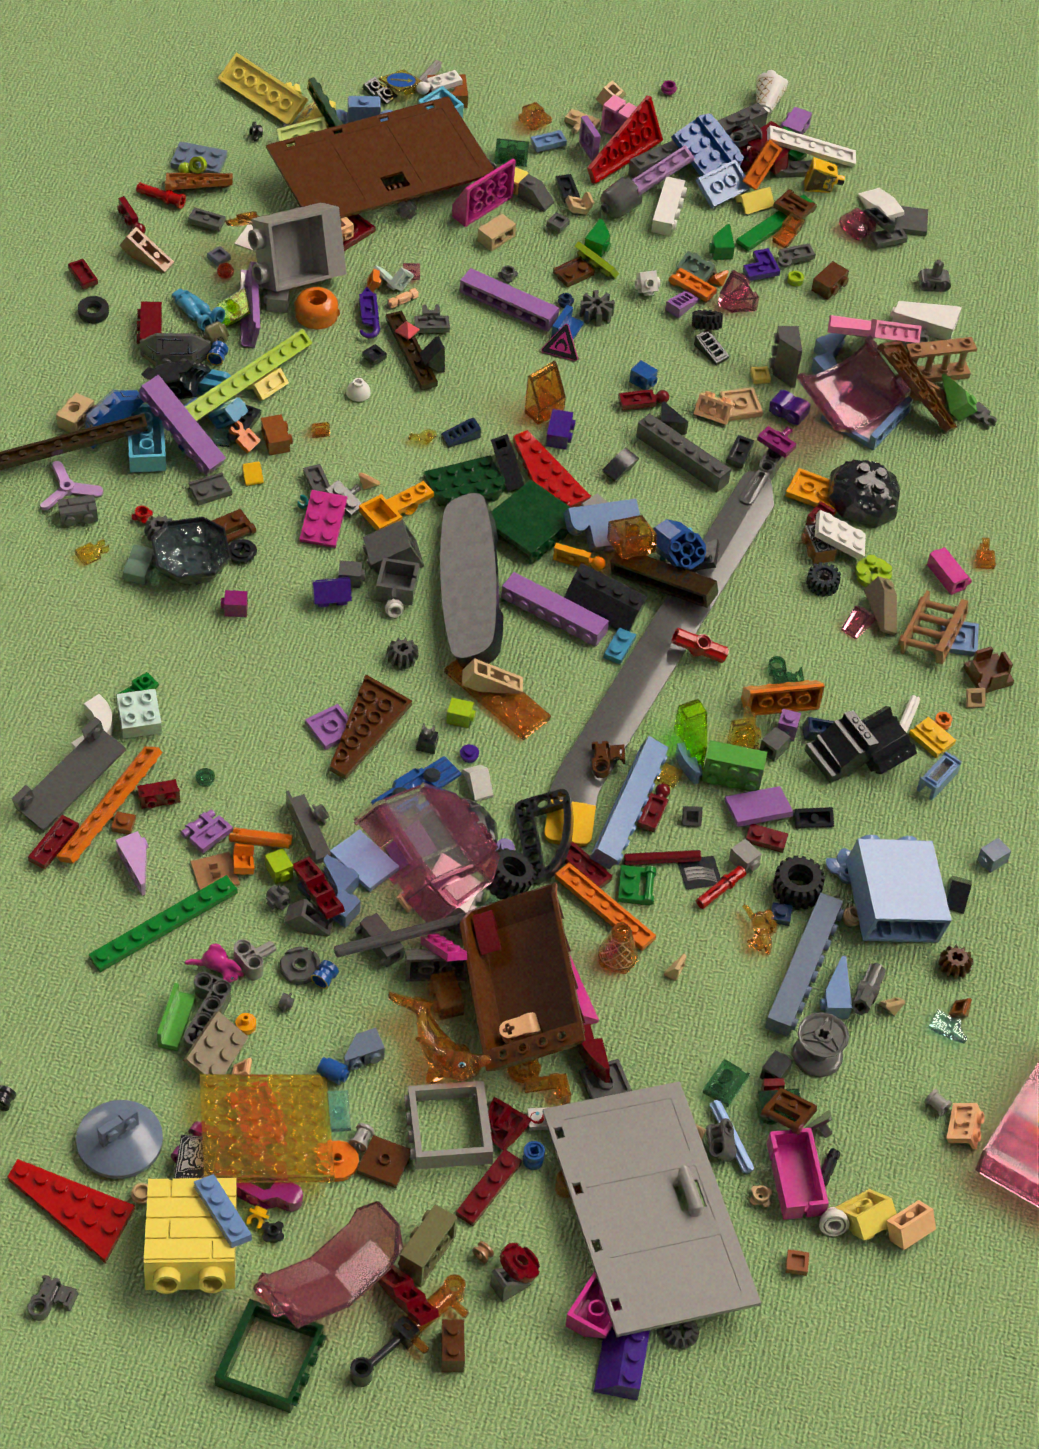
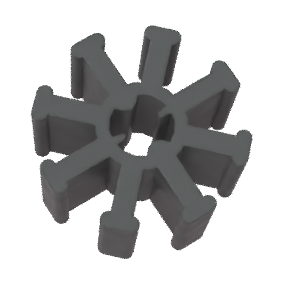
[579,290,615,327]

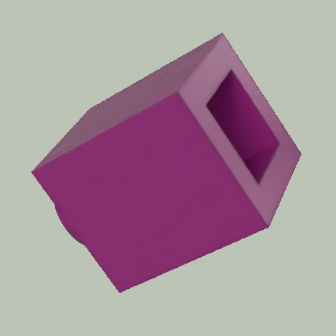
[221,590,248,617]

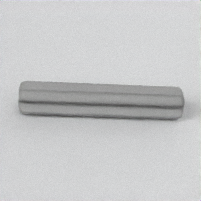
[412,60,442,92]

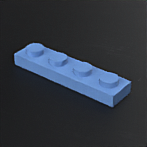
[194,1174,252,1248]

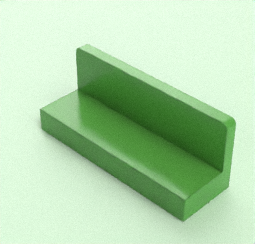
[157,983,196,1051]

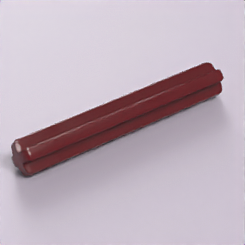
[624,850,702,865]

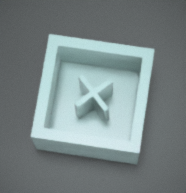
[117,689,162,739]

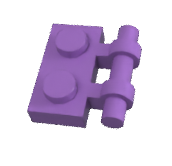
[181,809,233,853]

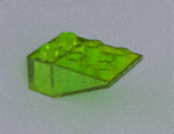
[674,698,707,770]

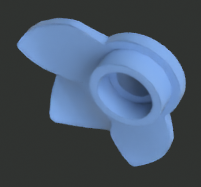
[826,848,851,884]

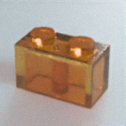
[427,970,465,1020]

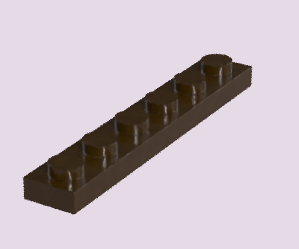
[386,310,438,390]

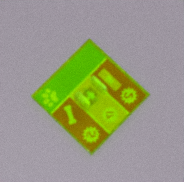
[217,287,250,327]

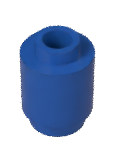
[317,1057,350,1085]

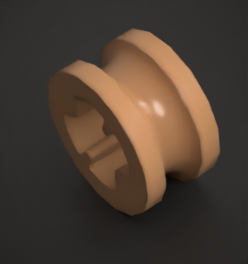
[472,1241,494,1263]

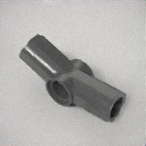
[852,963,886,1015]

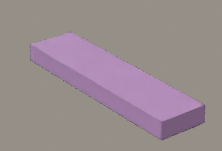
[632,145,695,195]

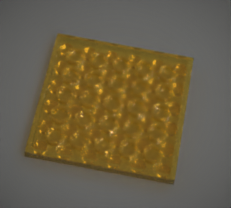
[199,1074,335,1183]

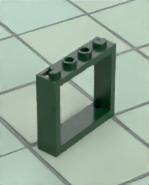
[214,1299,327,1413]

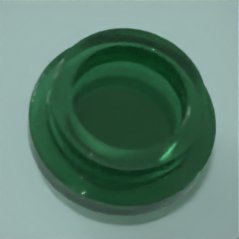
[195,768,215,787]

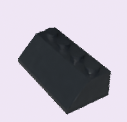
[564,563,647,632]

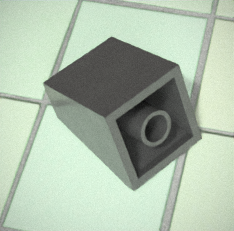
[363,519,424,575]

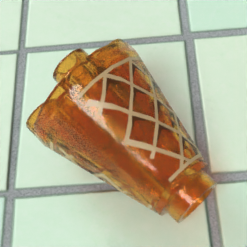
[598,922,638,974]

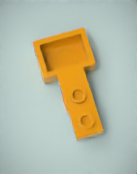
[359,481,434,531]

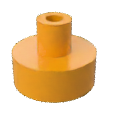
[235,1013,256,1035]

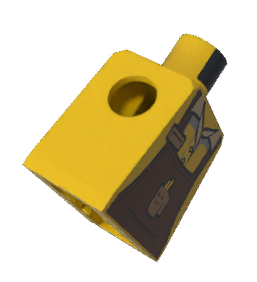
[804,157,845,193]

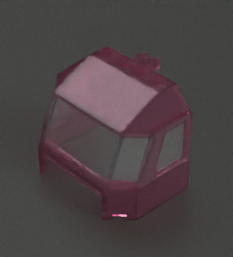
[354,783,500,922]

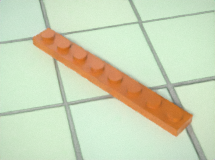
[56,746,162,863]

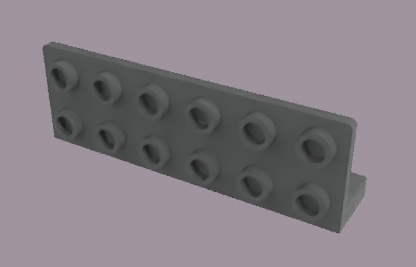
[12,717,126,831]

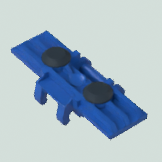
[371,756,462,821]

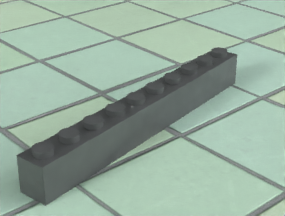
[628,103,768,179]

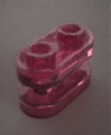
[839,208,876,241]

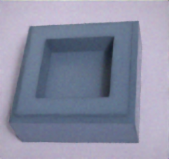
[207,246,231,267]

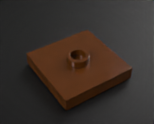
[357,1135,411,1188]

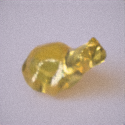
[408,429,437,445]

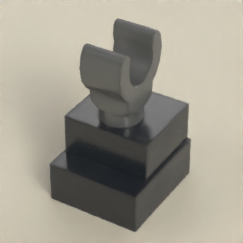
[416,723,439,754]

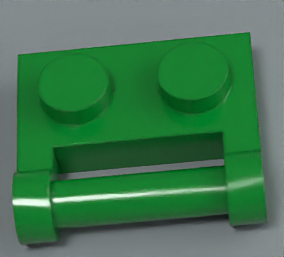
[618,865,657,906]

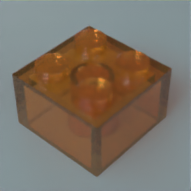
[607,515,657,559]

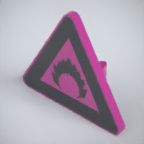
[541,324,578,361]

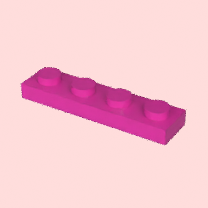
[420,932,467,961]

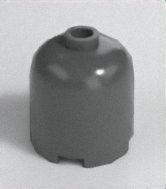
[600,177,642,218]

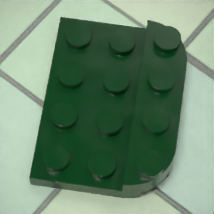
[423,455,505,507]

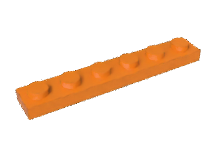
[555,863,656,951]

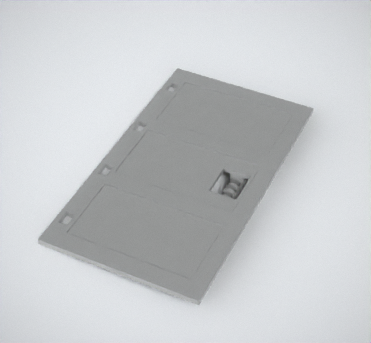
[542,1081,761,1337]

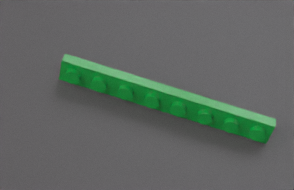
[89,875,238,972]

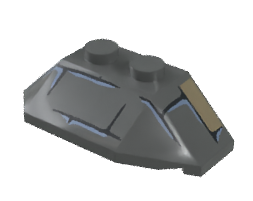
[140,333,211,367]

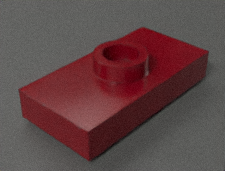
[68,259,98,289]

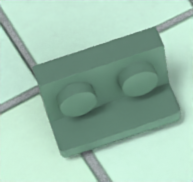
[676,251,717,282]

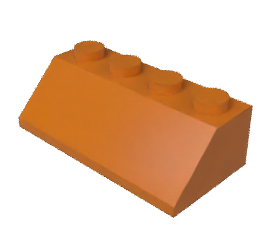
[741,680,825,717]

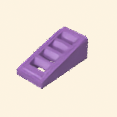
[665,290,700,318]

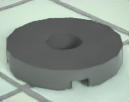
[280,947,320,985]

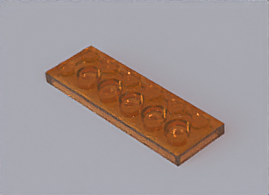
[444,660,551,740]

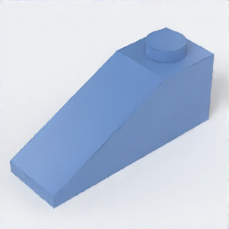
[820,956,852,1019]

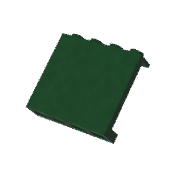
[492,480,571,565]

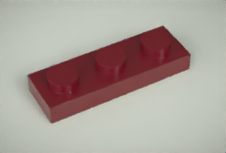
[28,815,79,869]
[556,841,613,889]

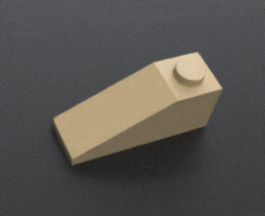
[462,658,523,694]

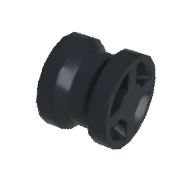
[0,1085,16,1111]

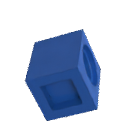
[629,360,658,390]

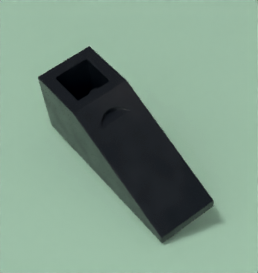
[491,434,525,493]

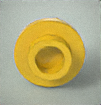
[247,1205,270,1229]

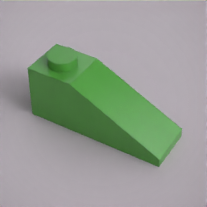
[942,373,977,421]

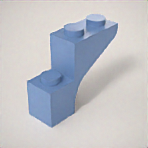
[811,333,846,383]
[324,854,360,928]

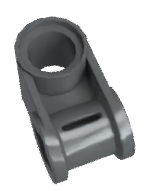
[706,1118,737,1162]

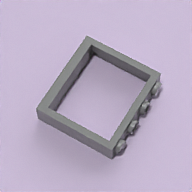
[404,1081,493,1169]

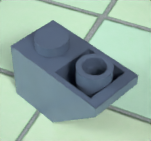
[344,1028,385,1070]

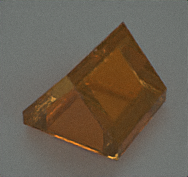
[310,422,330,438]

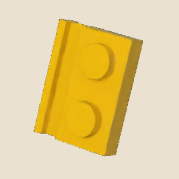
[909,717,956,758]

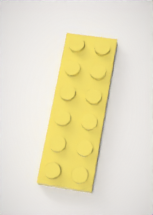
[218,52,308,124]

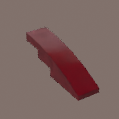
[293,857,345,920]
[374,1264,440,1326]

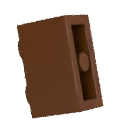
[811,261,849,300]
[441,1319,465,1372]

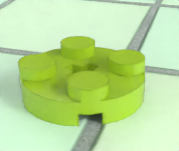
[855,554,892,587]

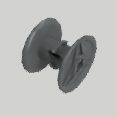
[792,1012,849,1077]

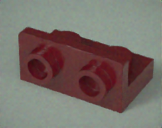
[137,779,181,809]

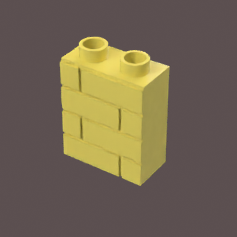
[144,1178,237,1294]

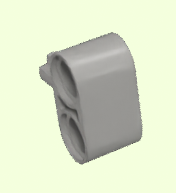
[234,939,276,980]

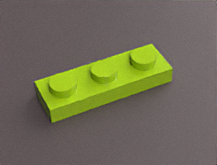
[574,241,619,279]

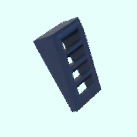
[441,418,481,448]
[802,717,834,740]

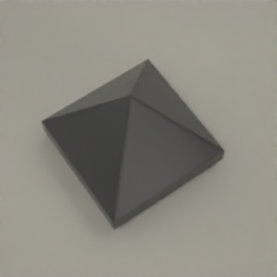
[682,806,703,826]

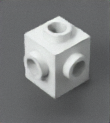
[635,270,660,296]

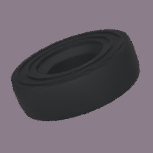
[78,296,109,324]

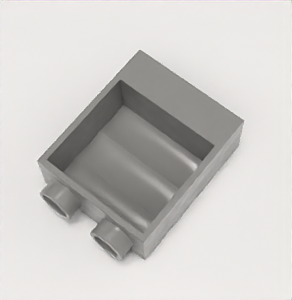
[248,203,347,292]

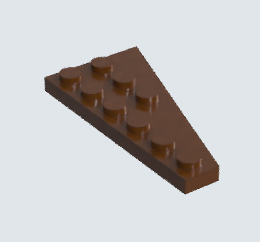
[877,341,957,432]
[330,674,412,780]

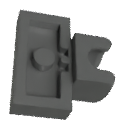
[414,304,450,333]

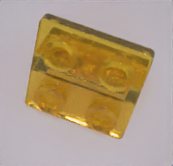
[727,706,761,750]

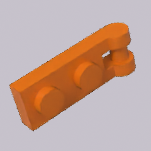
[669,268,717,302]

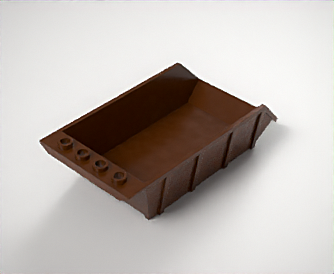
[460,882,585,1071]

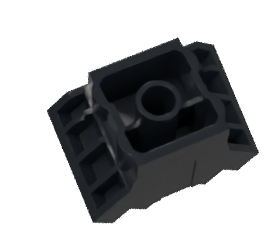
[141,360,211,400]
[862,706,917,774]
[804,710,879,783]

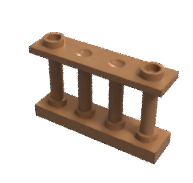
[906,337,977,382]
[898,590,968,664]

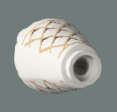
[756,70,788,117]

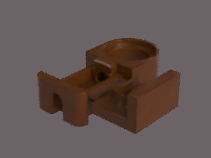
[591,741,626,778]

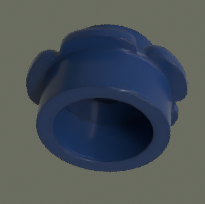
[558,293,574,308]

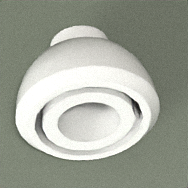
[346,378,371,402]
[819,1207,850,1236]

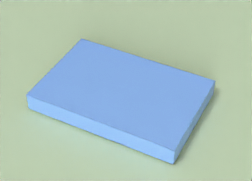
[330,829,399,892]

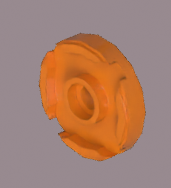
[316,1140,359,1182]

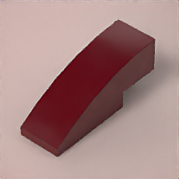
[576,1024,610,1083]

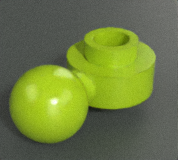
[178,156,207,173]

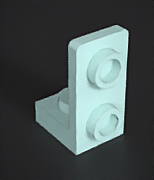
[374,265,414,291]

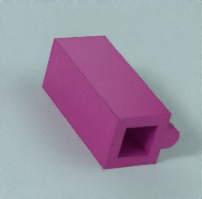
[927,547,972,595]

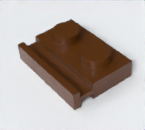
[553,256,595,288]

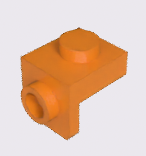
[232,843,254,875]

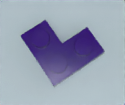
[743,248,780,281]

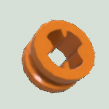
[934,711,952,730]

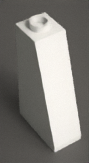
[890,301,962,340]

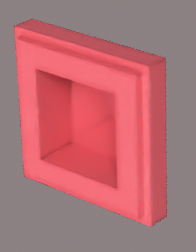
[395,321,420,340]

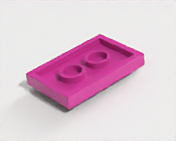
[300,490,348,548]

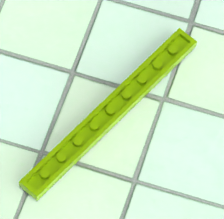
[185,329,312,421]

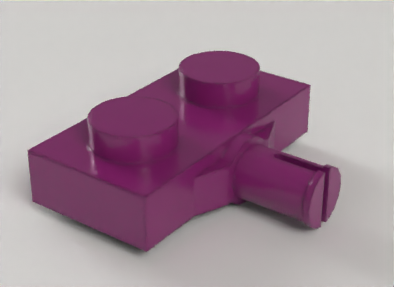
[757,426,797,458]

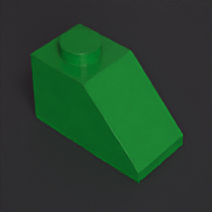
[584,218,611,258]
[709,224,735,260]

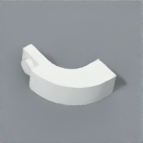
[71,694,113,751]

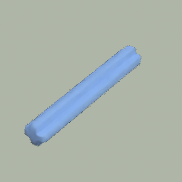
[710,1100,754,1174]

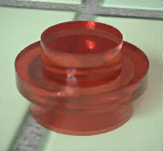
[217,263,234,279]

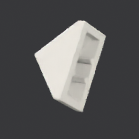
[462,765,493,802]

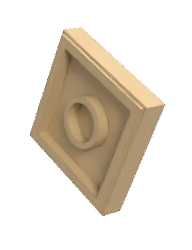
[719,387,763,421]

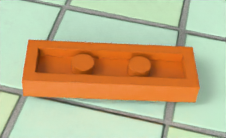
[742,139,782,190]

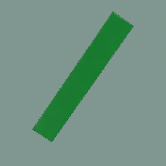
[736,194,815,251]

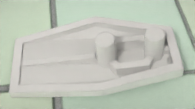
[858,188,904,222]

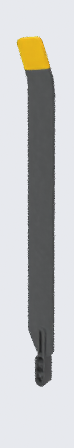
[544,448,785,847]

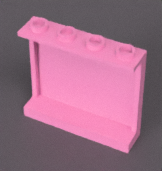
[828,315,922,343]

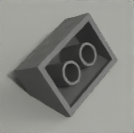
[769,326,802,388]
[405,948,468,982]

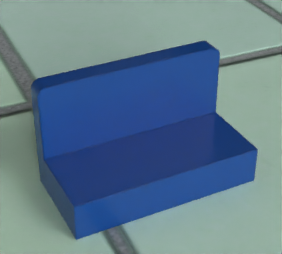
[551,305,584,340]

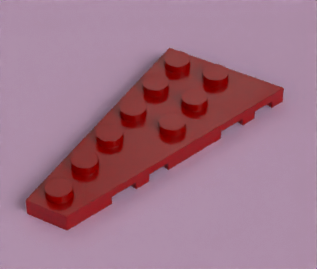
[587,95,663,184]
[513,430,591,508]
[7,1159,135,1264]

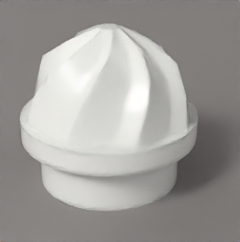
[385,598,404,618]

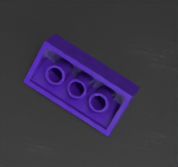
[594,1326,650,1401]

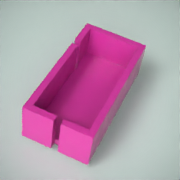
[767,1128,829,1220]

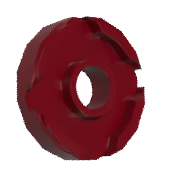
[499,1243,540,1283]

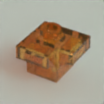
[518,102,552,131]

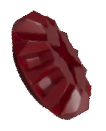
[740,146,759,172]

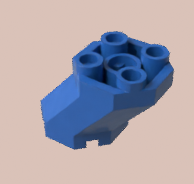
[650,519,706,570]

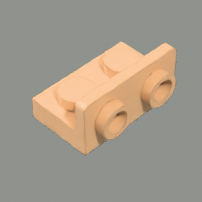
[693,391,735,425]
[946,1103,984,1149]

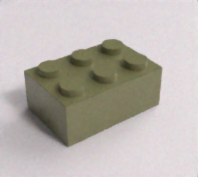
[398,1204,457,1287]

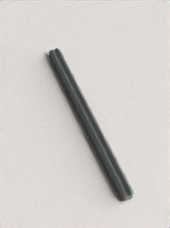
[334,912,467,957]

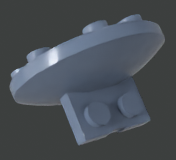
[76,1100,163,1179]

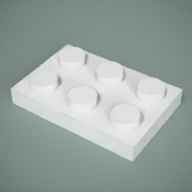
[815,510,866,560]

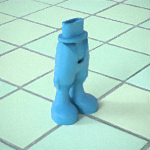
[172,289,225,332]

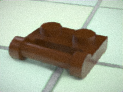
[773,189,817,221]
[212,509,256,544]
[761,1088,817,1135]

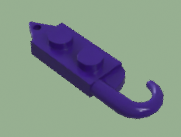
[359,287,380,339]

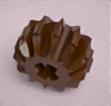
[938,944,973,979]

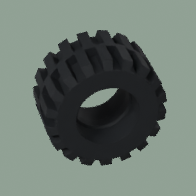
[481,848,536,900]
[773,856,825,910]

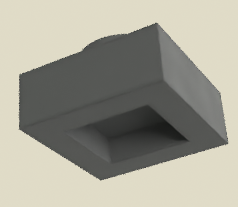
[546,212,570,233]

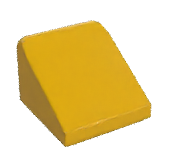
[242,462,264,486]

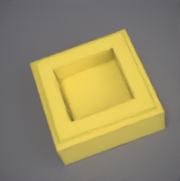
[750,366,771,384]

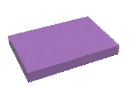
[725,786,793,827]

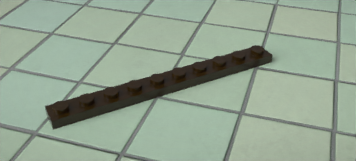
[0,413,149,470]

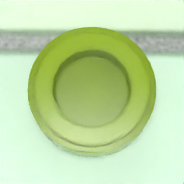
[787,271,804,287]

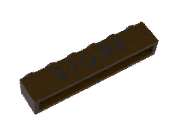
[610,547,718,608]

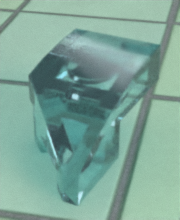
[928,1009,968,1043]

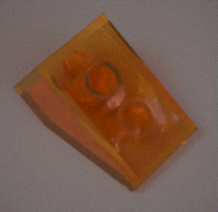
[525,360,566,425]

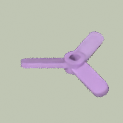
[40,461,103,510]

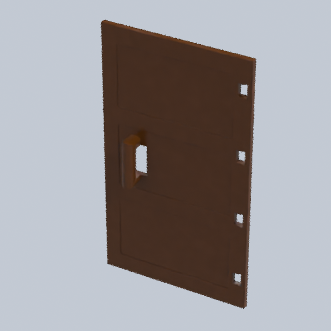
[266,96,495,219]

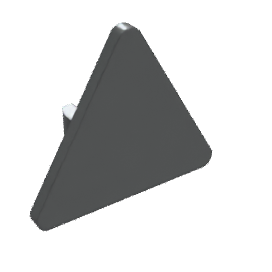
[805,1110,832,1138]

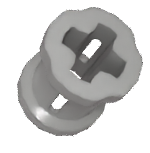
[924,1089,952,1117]
[349,1123,375,1152]

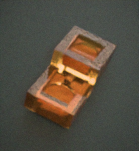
[772,212,805,248]

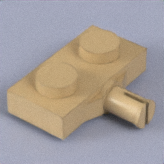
[564,109,601,134]

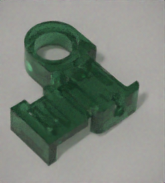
[768,656,804,684]

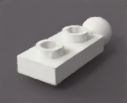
[417,70,462,95]

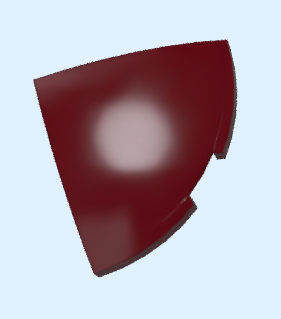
[488,1097,532,1150]

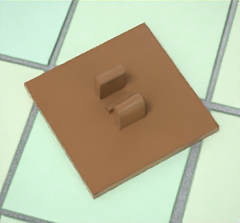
[190,852,240,890]

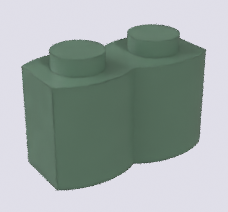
[123,544,156,585]

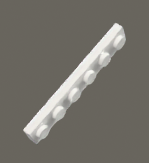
[767,125,856,167]

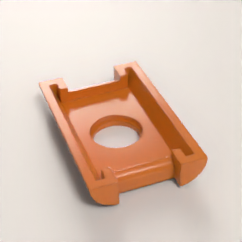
[229,827,293,849]

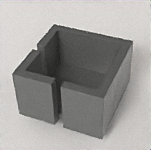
[376,558,420,605]

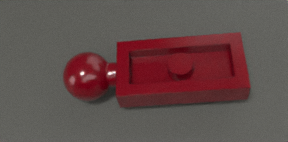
[117,196,146,234]
[618,389,670,410]
[637,783,671,833]

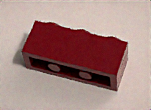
[137,301,162,344]

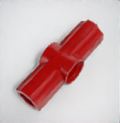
[671,628,729,663]

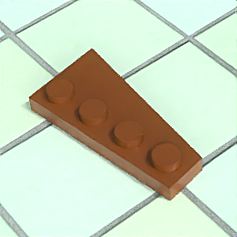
[165,173,233,190]

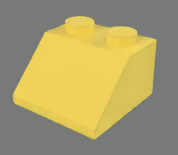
[835,1189,897,1240]

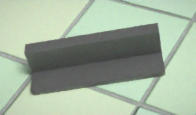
[286,790,332,864]

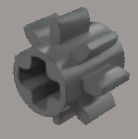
[397,199,417,220]
[266,885,291,910]

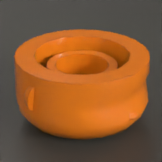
[294,287,340,330]

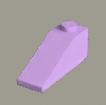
[116,831,148,896]

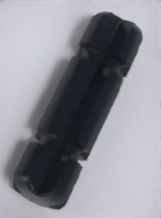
[821,1148,841,1187]

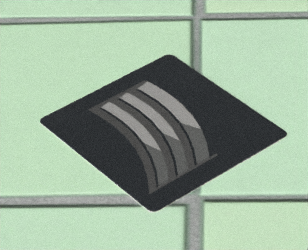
[678,856,721,890]

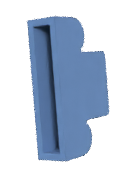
[336,96,392,124]
[563,499,640,553]

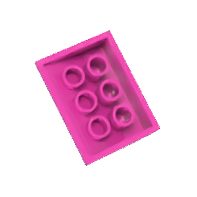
[452,158,516,227]

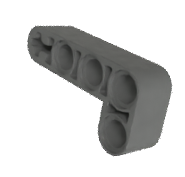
[184,972,231,1053]

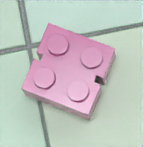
[600,95,637,136]

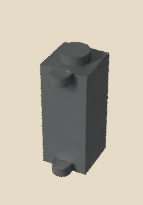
[355,913,404,967]

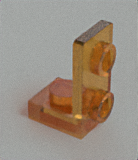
[524,1073,571,1105]

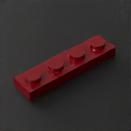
[456,1149,522,1226]

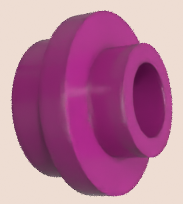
[661,80,677,95]

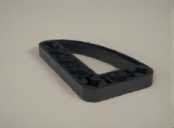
[515,789,574,884]

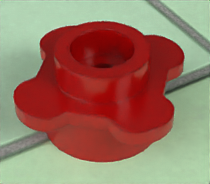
[131,506,153,524]

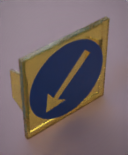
[379,69,423,96]

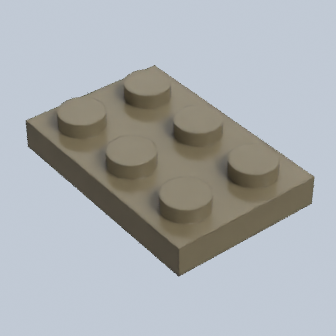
[183,1011,249,1087]

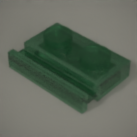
[702,1059,750,1108]

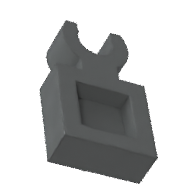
[969,401,997,429]

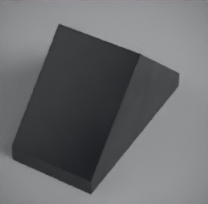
[419,336,445,373]
[660,402,689,435]
[947,876,972,914]

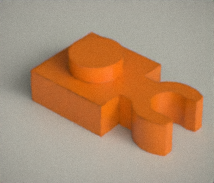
[229,421,261,454]

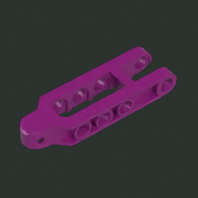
[171,1121,303,1212]

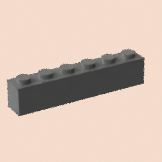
[636,413,731,493]

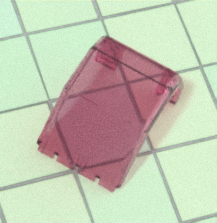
[797,335,911,433]

